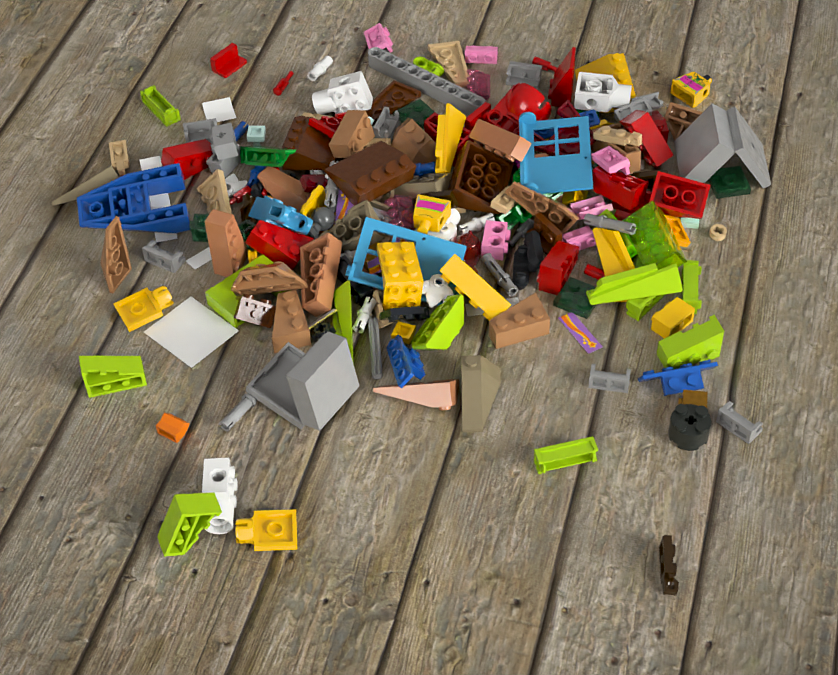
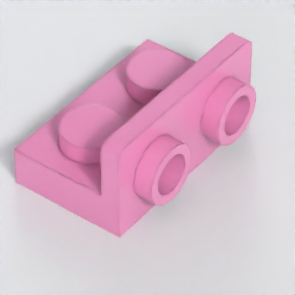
[364,23,393,53]
[465,45,498,64]
[591,146,630,175]
[569,195,613,221]
[562,225,596,251]

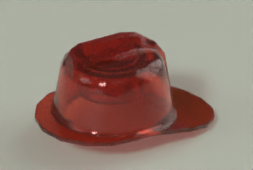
[456,230,482,267]

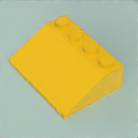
[574,53,636,113]

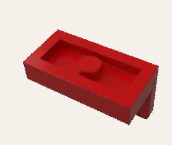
[210,43,247,78]

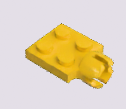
[113,285,174,332]
[235,509,297,551]

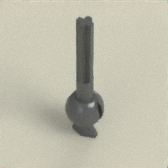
[307,195,338,240]

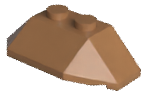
[664,102,703,141]
[390,118,436,164]
[231,261,308,296]

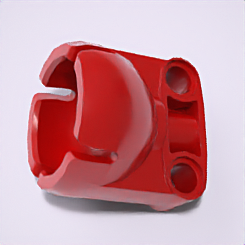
[487,83,552,135]

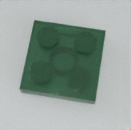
[393,99,436,129]
[708,166,751,199]
[553,277,597,319]

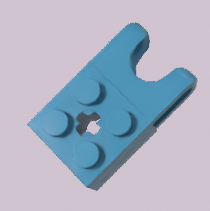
[248,196,313,235]

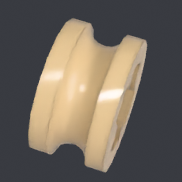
[709,224,727,241]

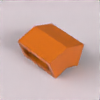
[156,412,190,443]

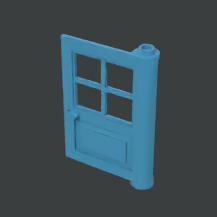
[519,112,593,194]
[345,217,467,306]

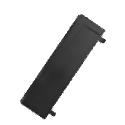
[337,255,374,307]

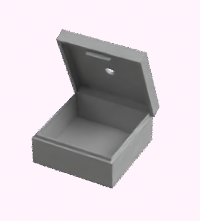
[674,103,771,189]
[246,332,359,431]

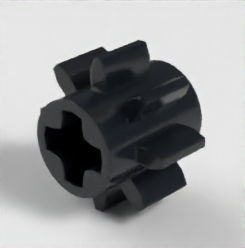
[312,322,336,342]

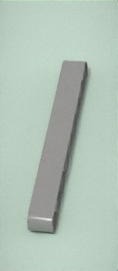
[368,47,486,116]

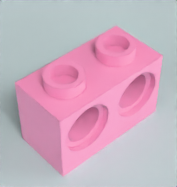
[481,220,511,261]

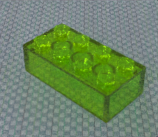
[622,200,687,270]

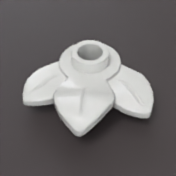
[225,174,248,198]
[422,274,454,308]

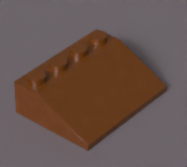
[282,116,337,170]
[448,140,513,214]
[324,141,416,206]

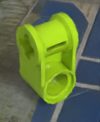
[413,57,444,77]

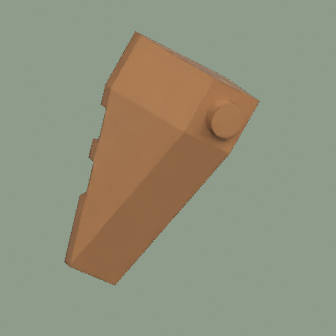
[100,216,132,294]

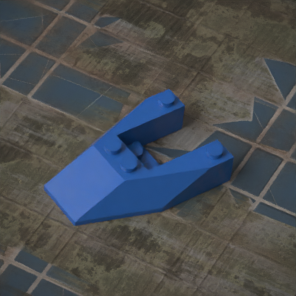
[77,163,192,233]

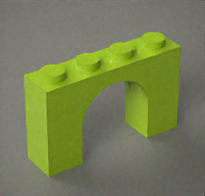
[205,254,291,328]

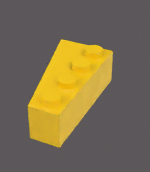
[439,254,511,320]

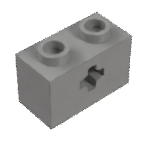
[209,122,238,160]

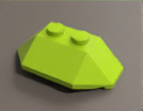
[411,294,464,351]

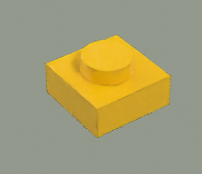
[391,321,416,344]

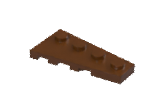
[366,80,421,126]

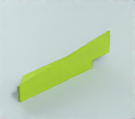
[586,263,683,305]
[333,280,354,365]

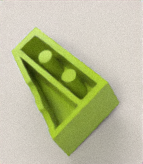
[657,315,724,369]
[79,356,147,398]
[157,492,222,556]

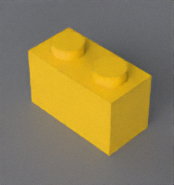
[651,297,695,338]

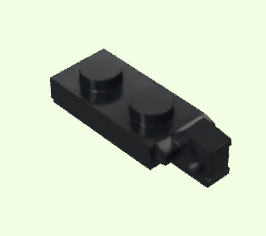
[379,306,430,323]

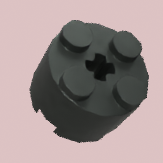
[668,404,712,451]

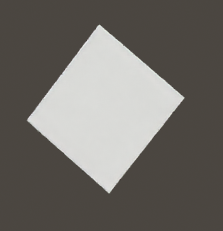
[144,296,239,368]

